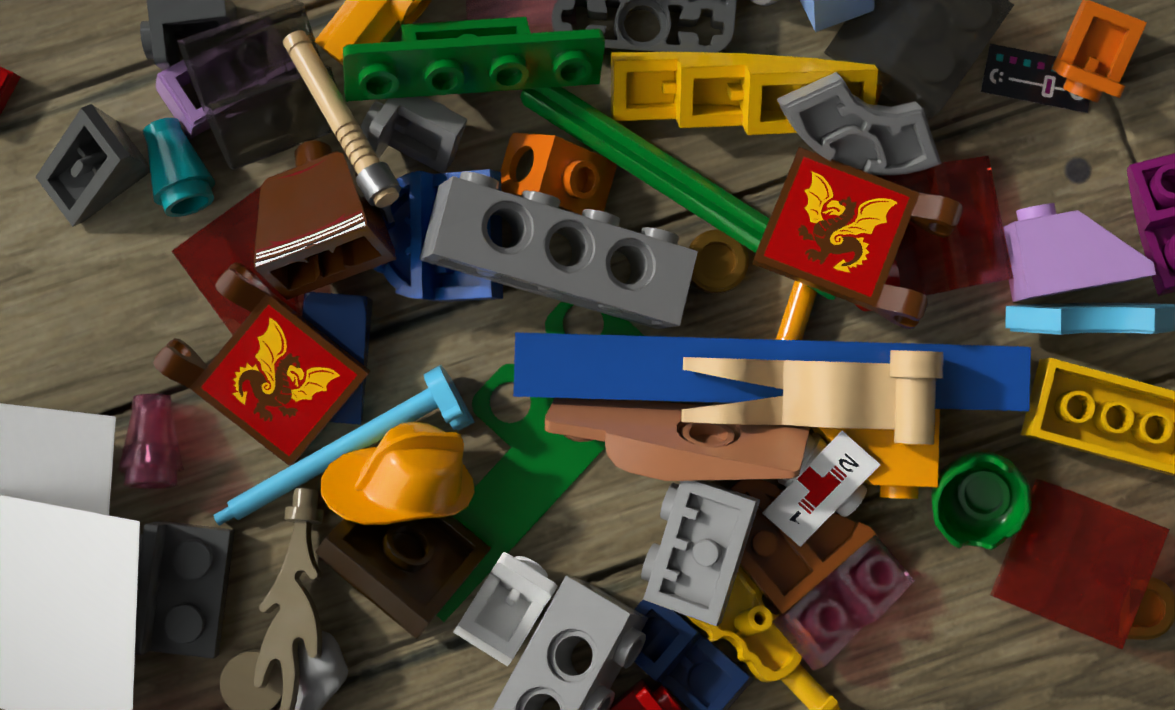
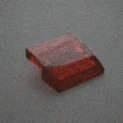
[877,155,1014,296]
[990,479,1170,649]

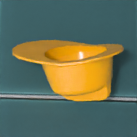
[321,422,475,525]

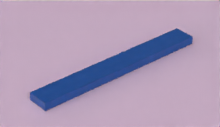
[513,332,1031,411]

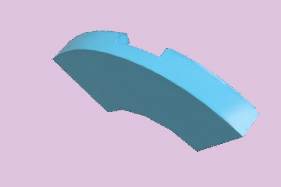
[1005,303,1175,335]

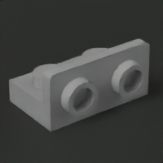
[641,480,760,626]

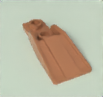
[545,398,810,481]

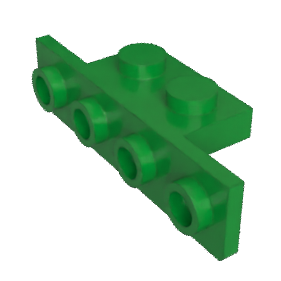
[343,17,605,102]

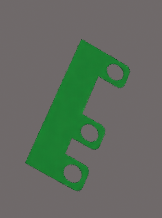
[436,301,644,622]

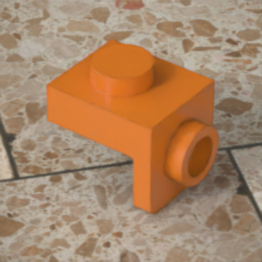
[1052,0,1147,103]

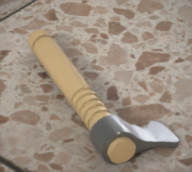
[283,30,401,224]

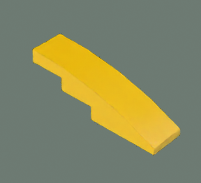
[611,52,878,135]

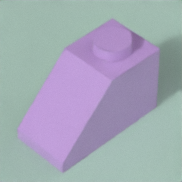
[999,203,1156,302]

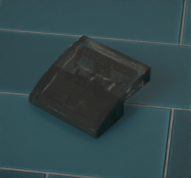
[177,0,337,170]

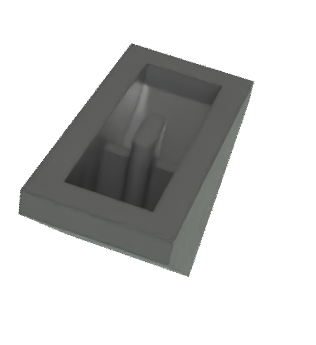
[36,104,150,227]

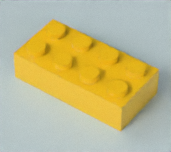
[1020,358,1175,476]

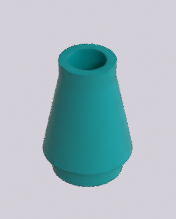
[143,118,215,217]

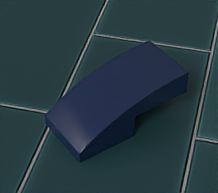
[634,600,754,710]

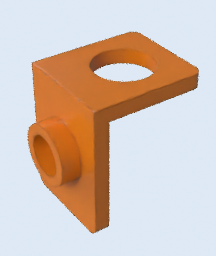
[500,133,616,215]

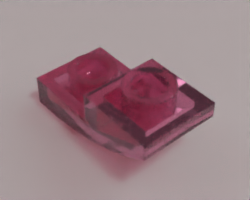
[772,535,915,671]

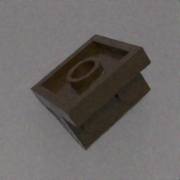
[315,515,491,639]

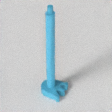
[213,365,475,525]

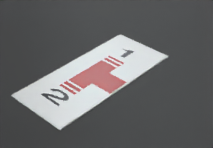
[762,431,881,547]

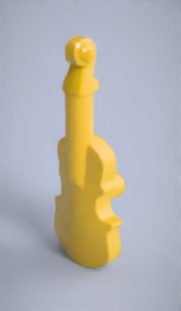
[687,566,841,710]

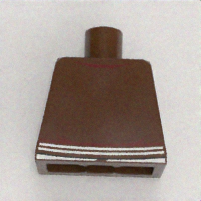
[254,140,396,300]

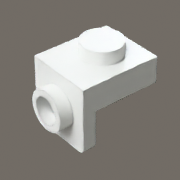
[453,552,558,667]

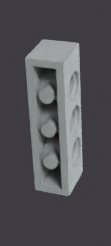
[420,171,698,329]
[492,575,648,710]

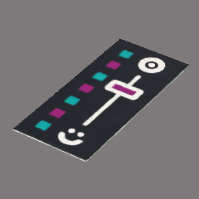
[981,43,1090,113]

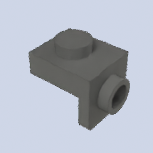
[140,0,239,71]

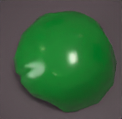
[931,452,1032,550]

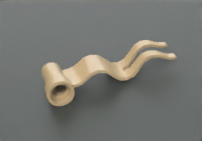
[681,350,944,444]

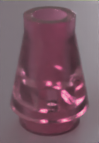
[118,394,184,489]

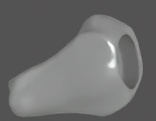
[295,630,348,710]

